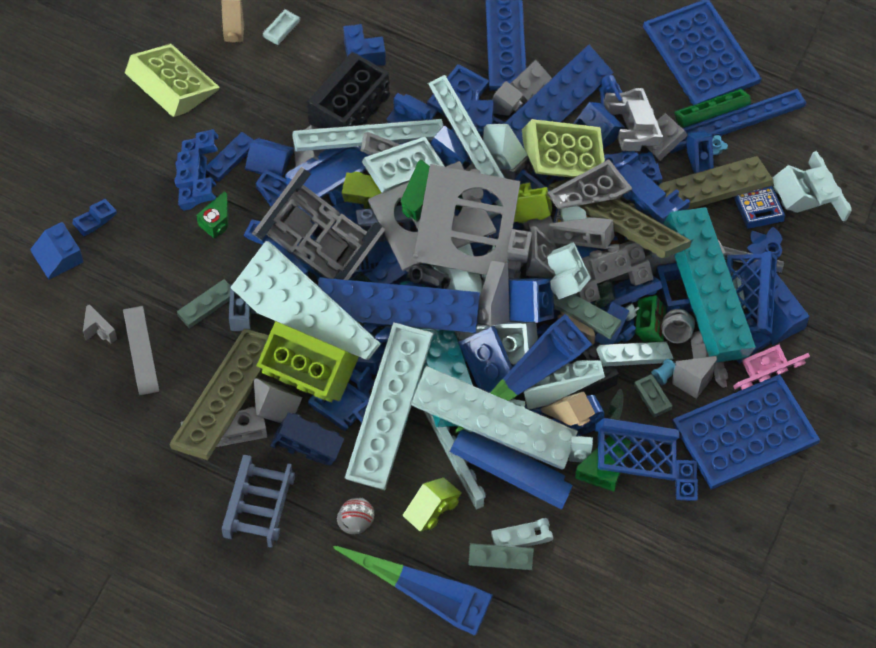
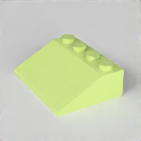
[125,44,220,117]
[522,119,605,178]

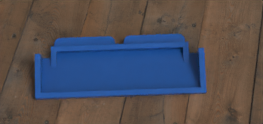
[285,146,370,198]
[449,429,573,510]

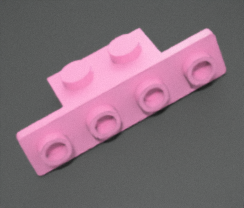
[733,345,810,390]

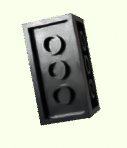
[307,52,390,129]

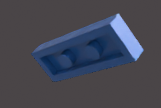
[206,132,254,182]

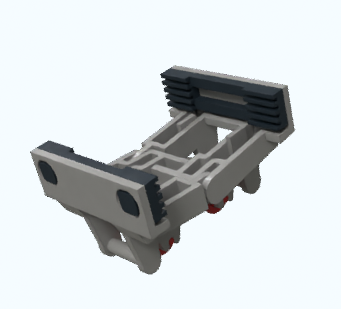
[252,167,385,280]

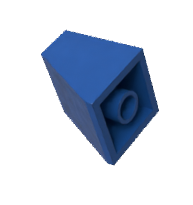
[508,278,554,322]

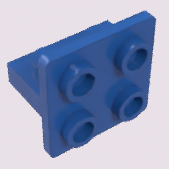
[387,93,437,123]

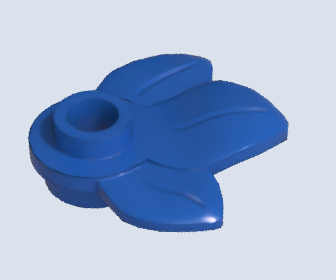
[747,227,782,258]

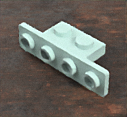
[804,151,852,221]

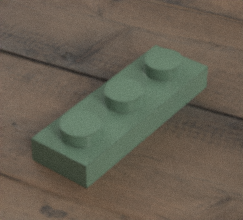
[177,279,230,329]
[469,543,534,570]

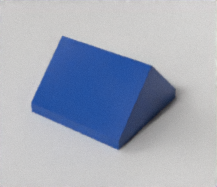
[245,138,294,177]

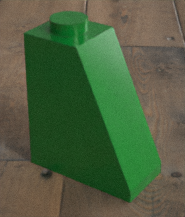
[401,159,430,222]
[575,436,631,492]

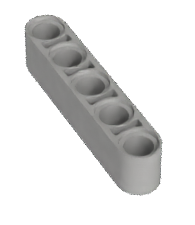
[123,306,159,396]

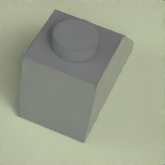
[492,81,524,116]

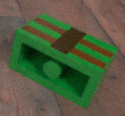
[635,296,666,343]

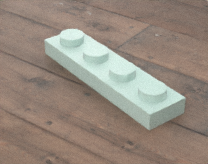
[596,342,673,366]

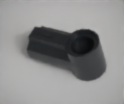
[408,264,450,289]

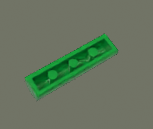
[675,89,751,128]

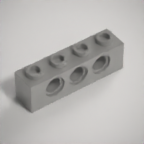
[181,407,267,447]

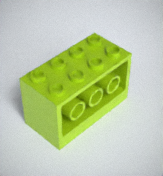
[256,321,359,403]

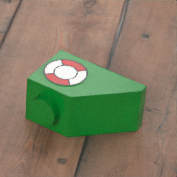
[197,191,229,239]

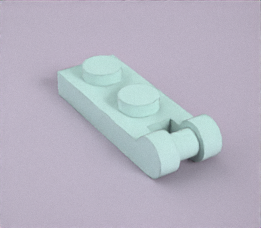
[491,518,554,547]

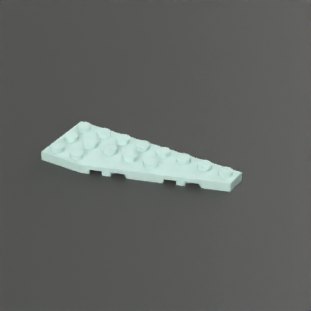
[230,241,381,360]

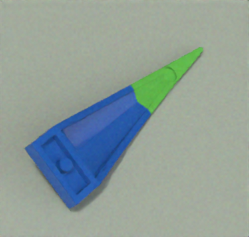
[456,314,592,432]
[334,546,493,635]

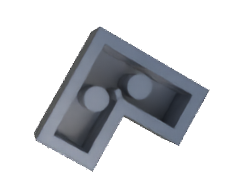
[229,285,259,331]

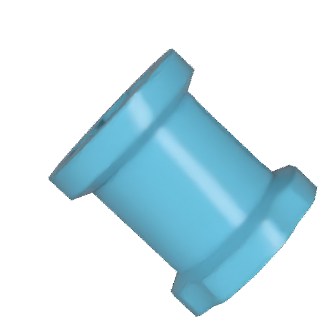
[652,359,675,385]

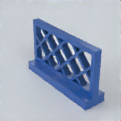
[727,252,777,334]
[595,418,679,481]

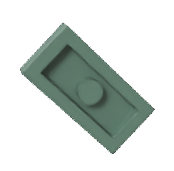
[634,374,672,418]

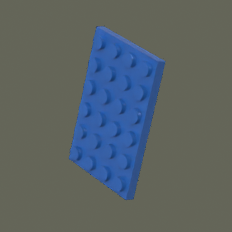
[643,0,761,105]
[672,374,820,490]

